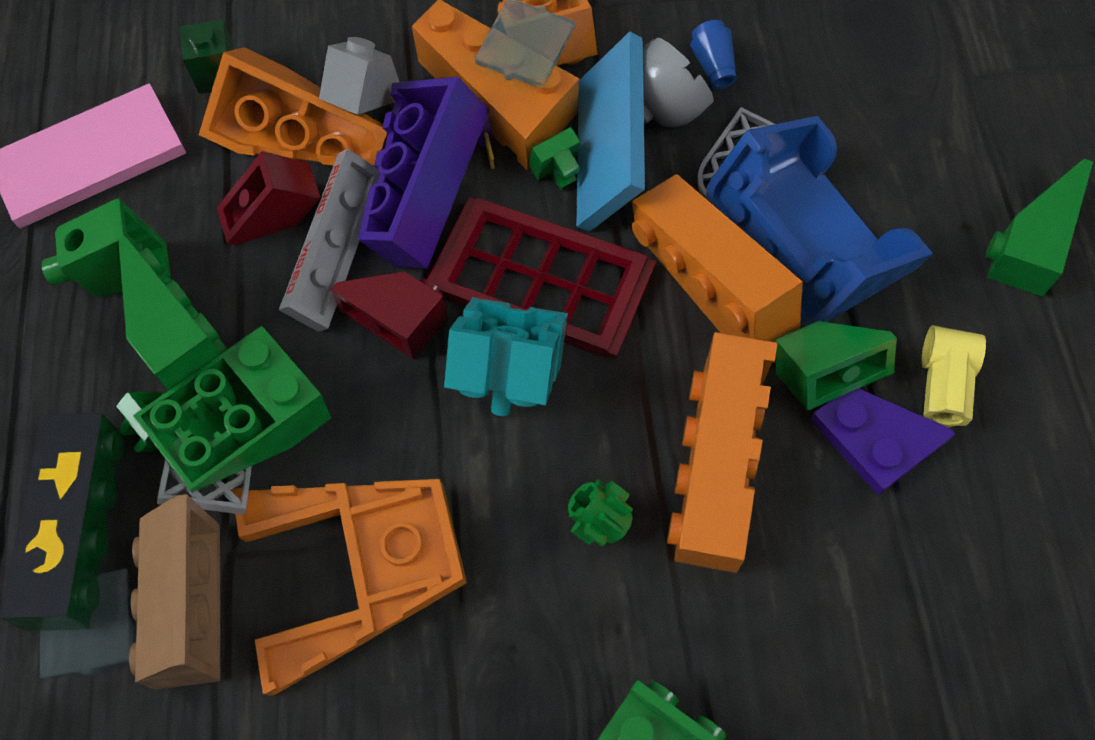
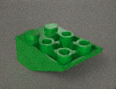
[118,236,227,391]
[133,326,331,493]

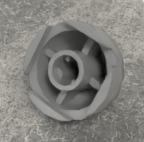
[643,38,714,128]

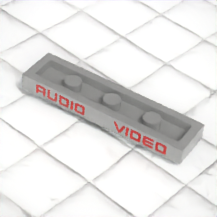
[279,149,380,332]

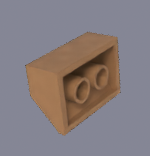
[129,494,220,690]

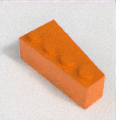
[412,0,579,171]
[632,174,803,342]
[667,332,777,573]

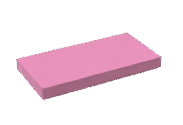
[0,83,186,229]

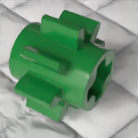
[568,480,633,547]

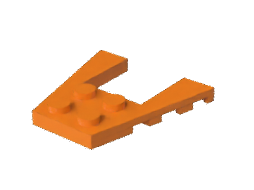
[232,479,467,696]

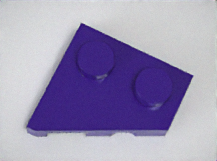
[810,389,955,496]

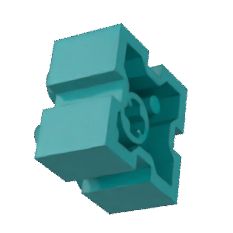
[444,297,568,416]

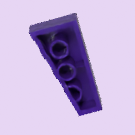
[358,77,490,269]

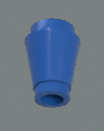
[690,20,737,89]

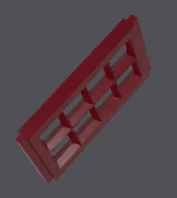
[427,197,656,359]

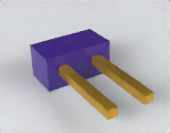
[478,118,495,169]

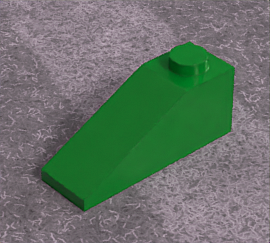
[985,159,1093,297]

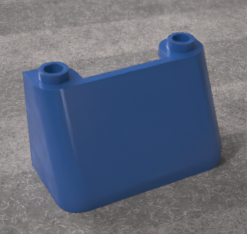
[706,116,933,326]

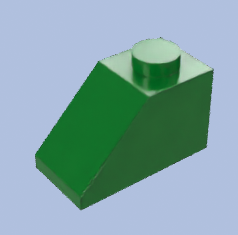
[775,321,897,411]

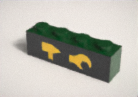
[0,413,124,631]

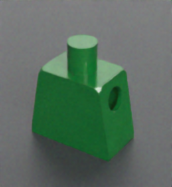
[42,198,171,297]

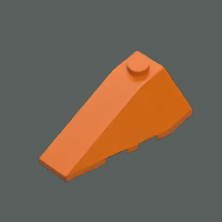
[199,47,388,166]

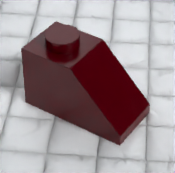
[217,151,321,245]
[330,271,448,360]

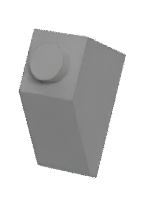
[319,37,399,115]

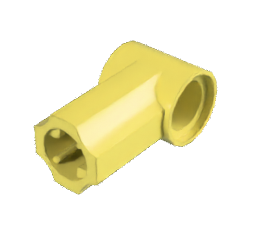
[921,325,986,428]

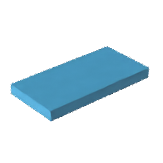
[576,31,645,232]

